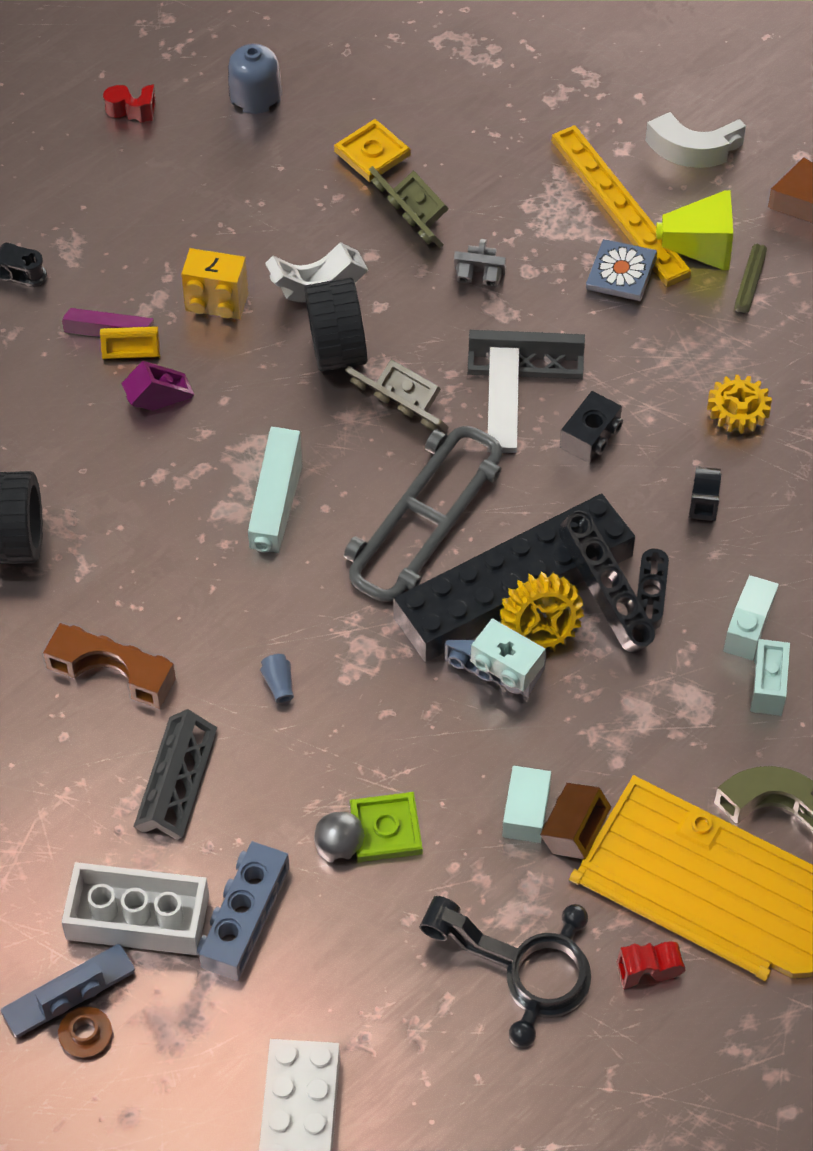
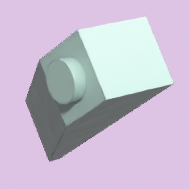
[723,575,779,661]

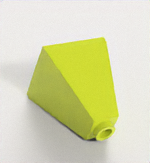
[656,190,733,270]

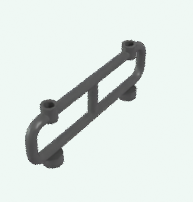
[344,426,502,601]

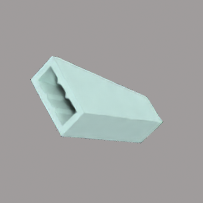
[248,426,302,553]

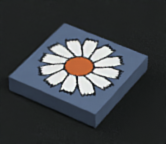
[586,239,657,301]

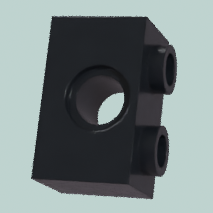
[560,391,623,463]

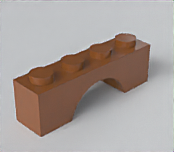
[43,623,176,709]

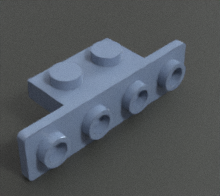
[1,944,135,1038]

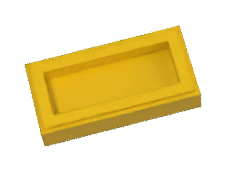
[100,326,160,359]

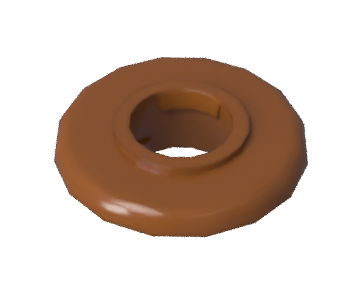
[58,1006,112,1058]

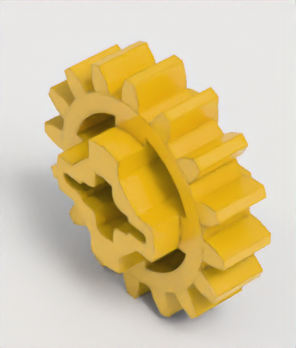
[707,374,772,434]

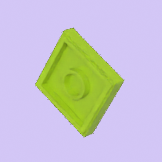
[350,792,423,862]

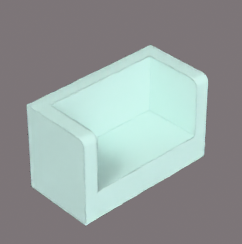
[750,639,790,716]
[502,766,551,843]

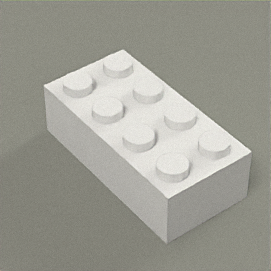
[61,862,209,956]
[259,1039,340,1151]

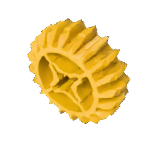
[500,571,584,652]

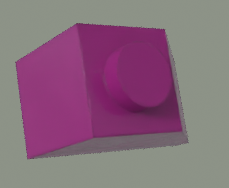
[121,360,195,411]

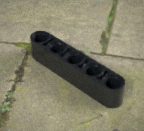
[559,510,655,653]

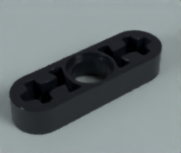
[637,548,669,629]

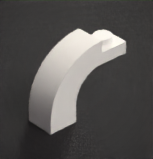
[645,112,746,168]
[265,242,369,302]

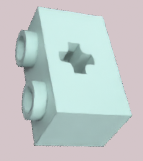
[471,618,546,692]

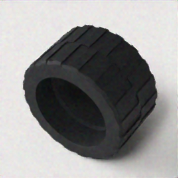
[304,277,368,371]
[0,471,43,564]

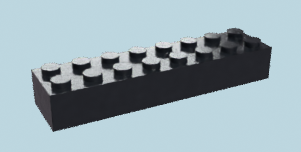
[393,493,635,663]

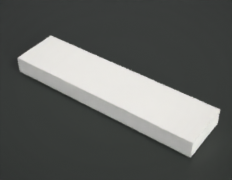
[487,347,519,453]

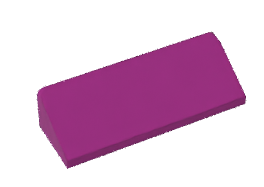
[62,308,154,337]

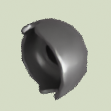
[314,812,365,863]

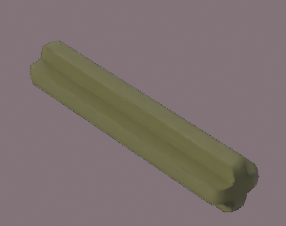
[734,243,767,314]

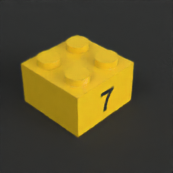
[181,248,249,320]

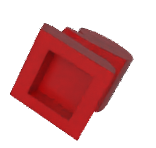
[103,84,156,123]
[616,941,685,989]

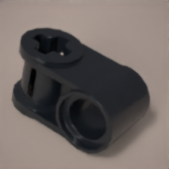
[0,242,48,287]

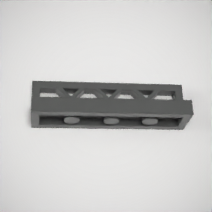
[467,329,585,380]
[133,709,217,840]

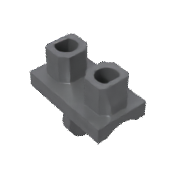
[454,239,506,287]

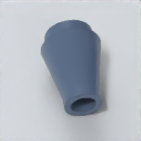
[260,654,294,703]

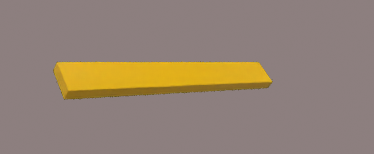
[551,125,691,288]

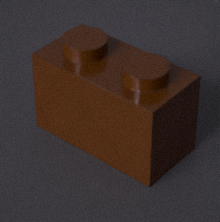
[540,783,611,859]

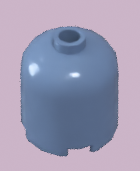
[228,44,282,114]

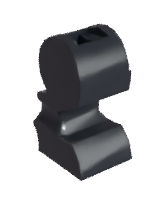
[688,466,722,521]

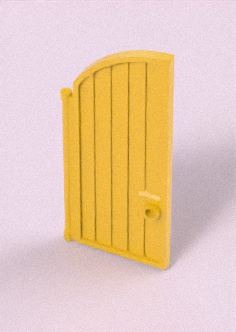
[569,775,813,982]

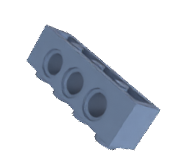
[197,841,289,981]

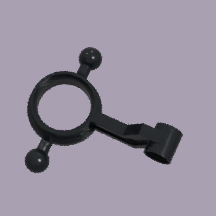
[419,896,591,1048]

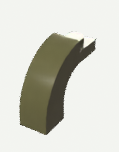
[714,766,813,831]

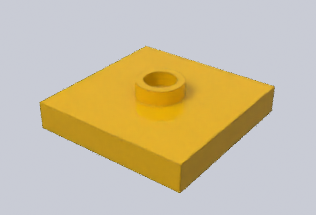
[334,119,411,182]

